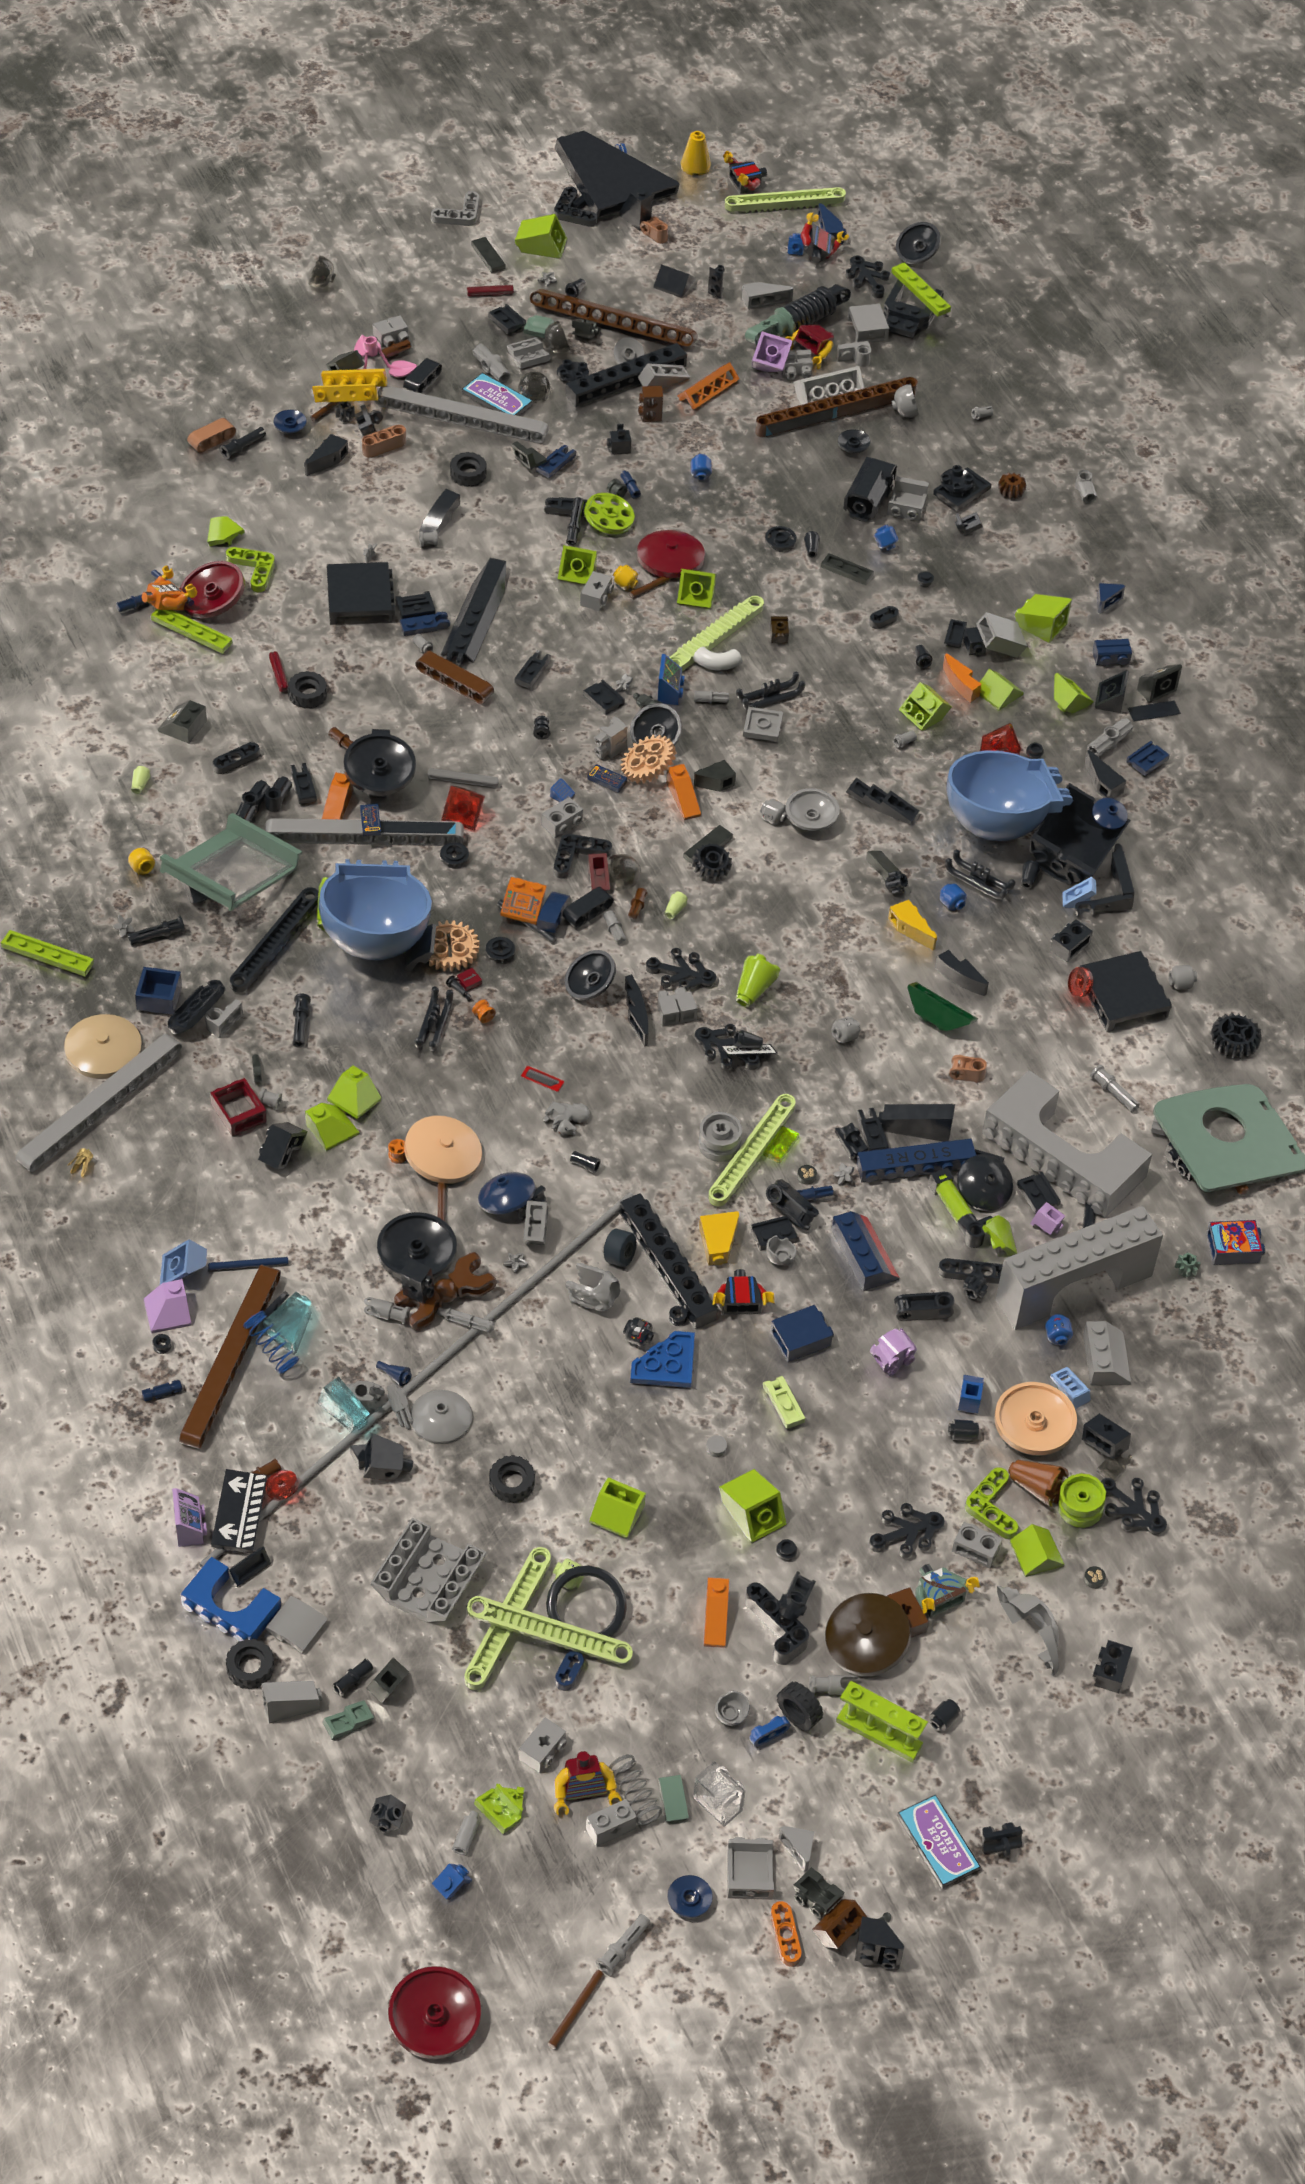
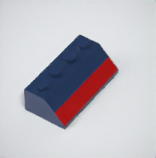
[831,1211,900,1291]

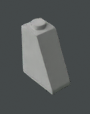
[262,1681,323,1723]

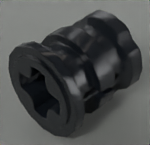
[533,716,551,739]

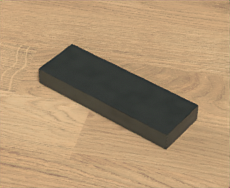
[471,237,506,273]
[821,553,874,585]
[683,825,733,864]

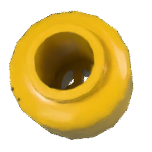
[613,565,639,590]
[128,848,155,875]

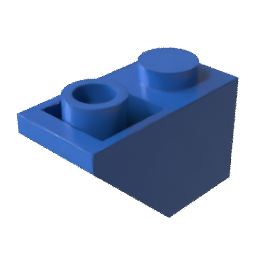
[958,1375,984,1414]

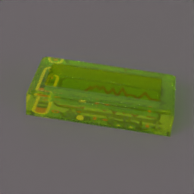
[763,1125,799,1164]

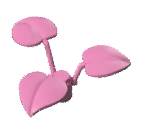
[354,335,417,377]

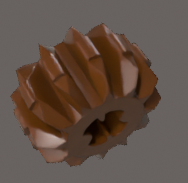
[998,472,1027,499]

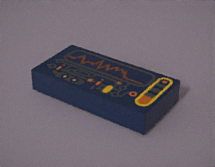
[587,764,627,793]
[360,804,381,836]

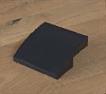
[404,924,436,972]

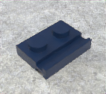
[1126,741,1170,776]

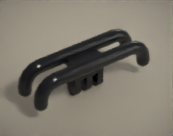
[736,671,806,710]
[945,849,1016,899]
[414,986,454,1051]

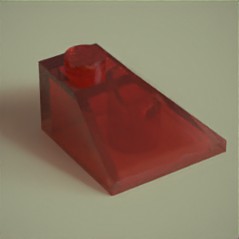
[980,723,1021,755]
[441,786,485,831]

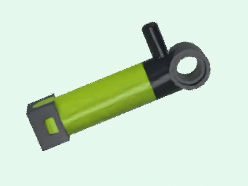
[929,1168,993,1248]

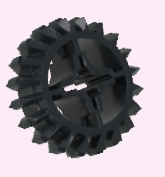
[1210,1012,1262,1059]

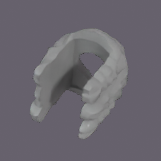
[565,1263,621,1311]

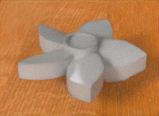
[538,272,557,286]
[363,544,377,563]
[615,673,633,692]
[112,915,134,937]
[833,1163,854,1186]
[503,1253,528,1272]

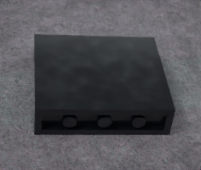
[327,562,395,625]
[1077,951,1172,1032]

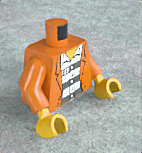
[142,565,197,610]

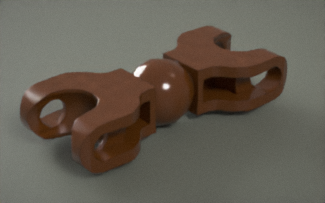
[394,1252,497,1331]

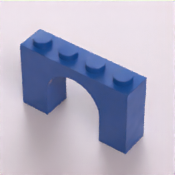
[180,1557,281,1642]

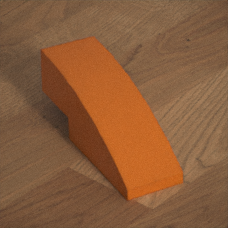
[943,654,982,703]

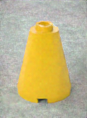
[681,131,711,176]

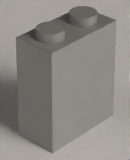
[976,612,1027,658]

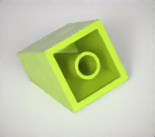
[515,214,567,259]
[1015,594,1072,643]
[719,1469,787,1543]

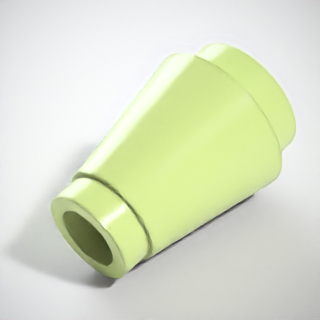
[131,766,151,794]
[664,891,688,919]

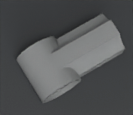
[1075,470,1097,504]

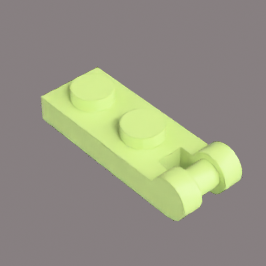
[763,1376,806,1429]

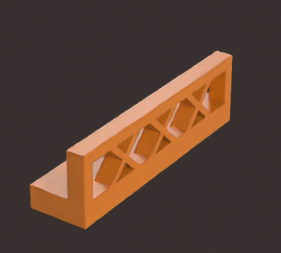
[677,362,740,410]

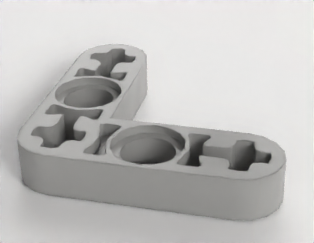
[431,191,479,226]

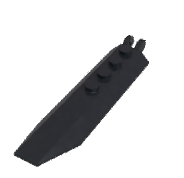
[441,557,506,666]

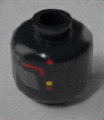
[623,1317,655,1347]

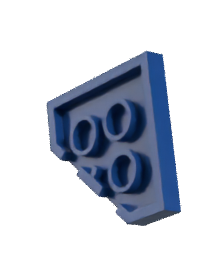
[630,1331,695,1388]

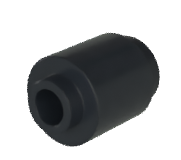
[948,1419,979,1441]
[929,1699,960,1731]

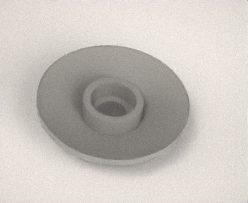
[613,337,645,364]

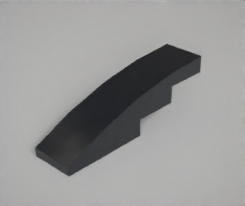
[846,777,919,824]
[625,974,649,1047]

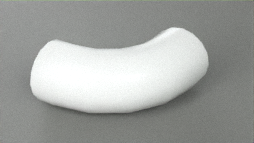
[693,647,742,671]

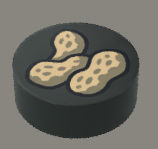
[797,1165,817,1184]
[1084,1566,1106,1588]

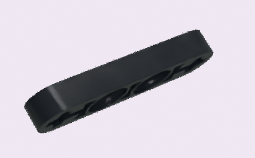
[938,1258,1003,1284]

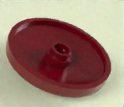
[637,530,705,578]
[179,561,245,618]
[388,1966,481,2059]

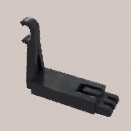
[1075,843,1135,916]

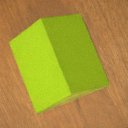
[557,545,597,584]
[980,669,1024,710]
[1010,1524,1064,1577]

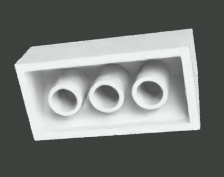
[794,366,864,405]

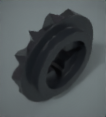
[440,842,469,867]
[486,937,515,962]

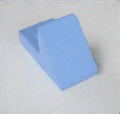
[1063,877,1096,908]

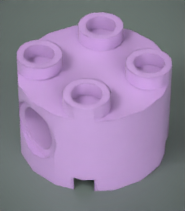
[870,1328,917,1376]

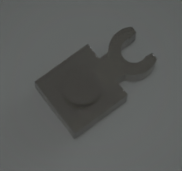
[1097,1453,1132,1482]

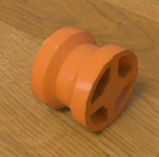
[472,999,496,1024]
[388,1139,407,1164]

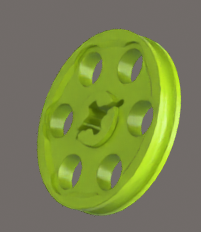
[584,493,635,535]

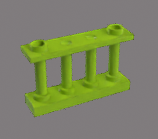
[836,1681,928,1763]

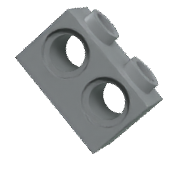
[541,797,583,838]
[523,1201,549,1245]
[952,1522,1002,1568]

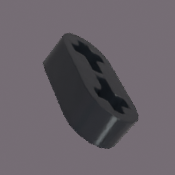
[869,606,899,629]

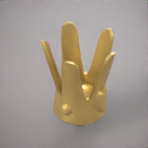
[67,1148,93,1178]

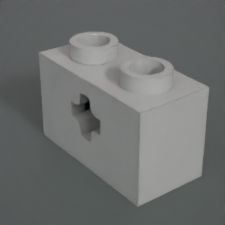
[580,571,614,611]
[519,1717,567,1773]
[586,1799,637,1847]

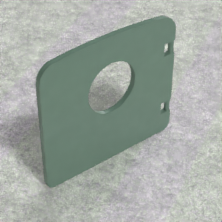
[1153,1084,1305,1192]

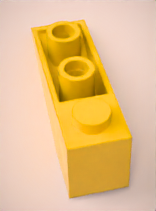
[888,900,937,950]

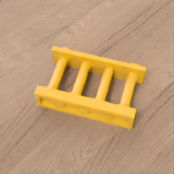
[312,369,388,403]

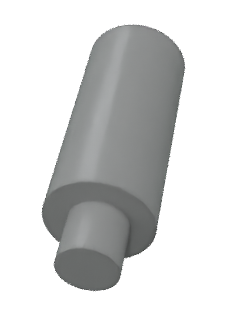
[452,1811,480,1855]

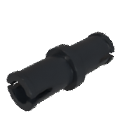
[332,1658,374,1695]

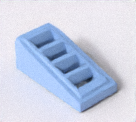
[1051,1367,1091,1409]

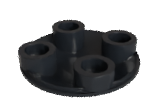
[557,359,589,382]
[940,465,974,493]

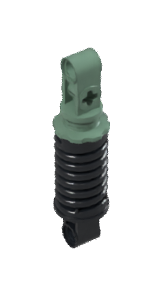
[745,284,851,345]

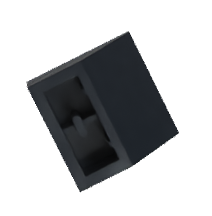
[854,1916,904,1969]

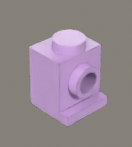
[1030,1202,1065,1235]

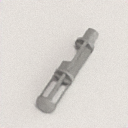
[437,1307,495,1333]

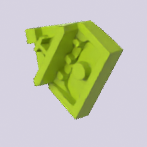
[207,516,245,546]
[982,1215,1017,1256]
[474,1784,524,1834]

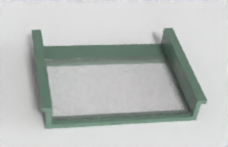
[160,813,302,911]

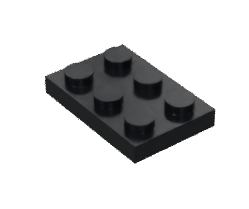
[933,467,992,511]

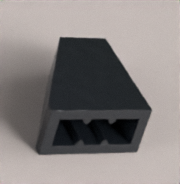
[619,187,653,231]

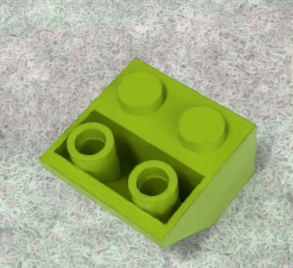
[899,682,952,731]
[589,1477,646,1538]

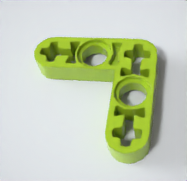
[226,547,275,593]
[965,1467,1018,1539]

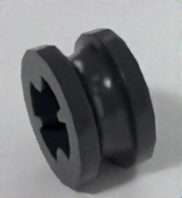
[669,1306,687,1326]
[152,1334,171,1354]

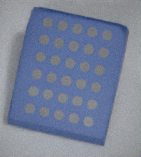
[550,778,575,802]

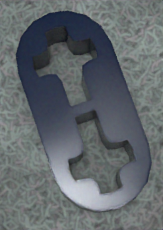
[555,1651,584,1691]

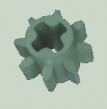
[1175,1252,1201,1278]

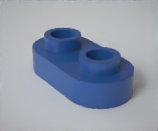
[749,1716,791,1747]

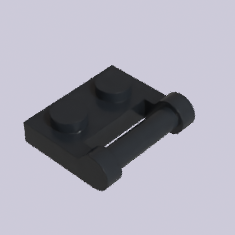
[395,591,436,619]

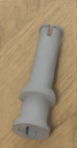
[1090,1064,1140,1113]
[596,1914,651,1975]

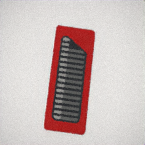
[521,1066,564,1092]

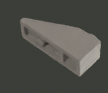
[742,282,794,309]
[638,364,690,388]

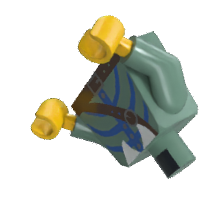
[915,1564,981,1617]

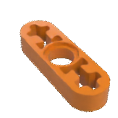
[770,1901,802,1967]

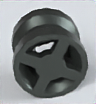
[607,478,628,498]

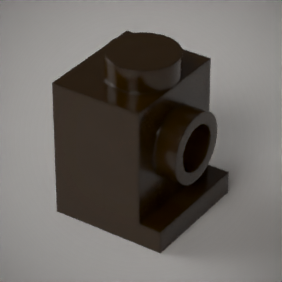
[770,616,789,643]

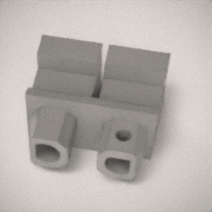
[373,315,409,347]
[782,350,813,380]
[594,716,627,759]
[657,987,698,1027]

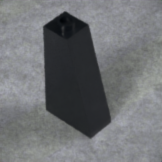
[878,1104,955,1142]

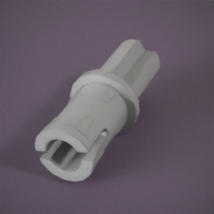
[694,690,729,704]
[603,910,626,944]

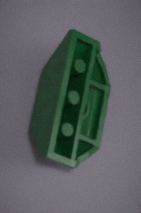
[907,982,978,1031]

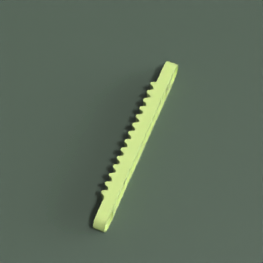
[725,187,846,213]
[669,596,764,671]
[708,1094,796,1206]
[464,1547,551,1690]
[467,1596,633,1665]

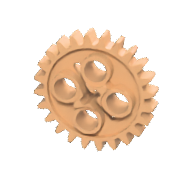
[620,735,677,784]
[428,920,479,972]

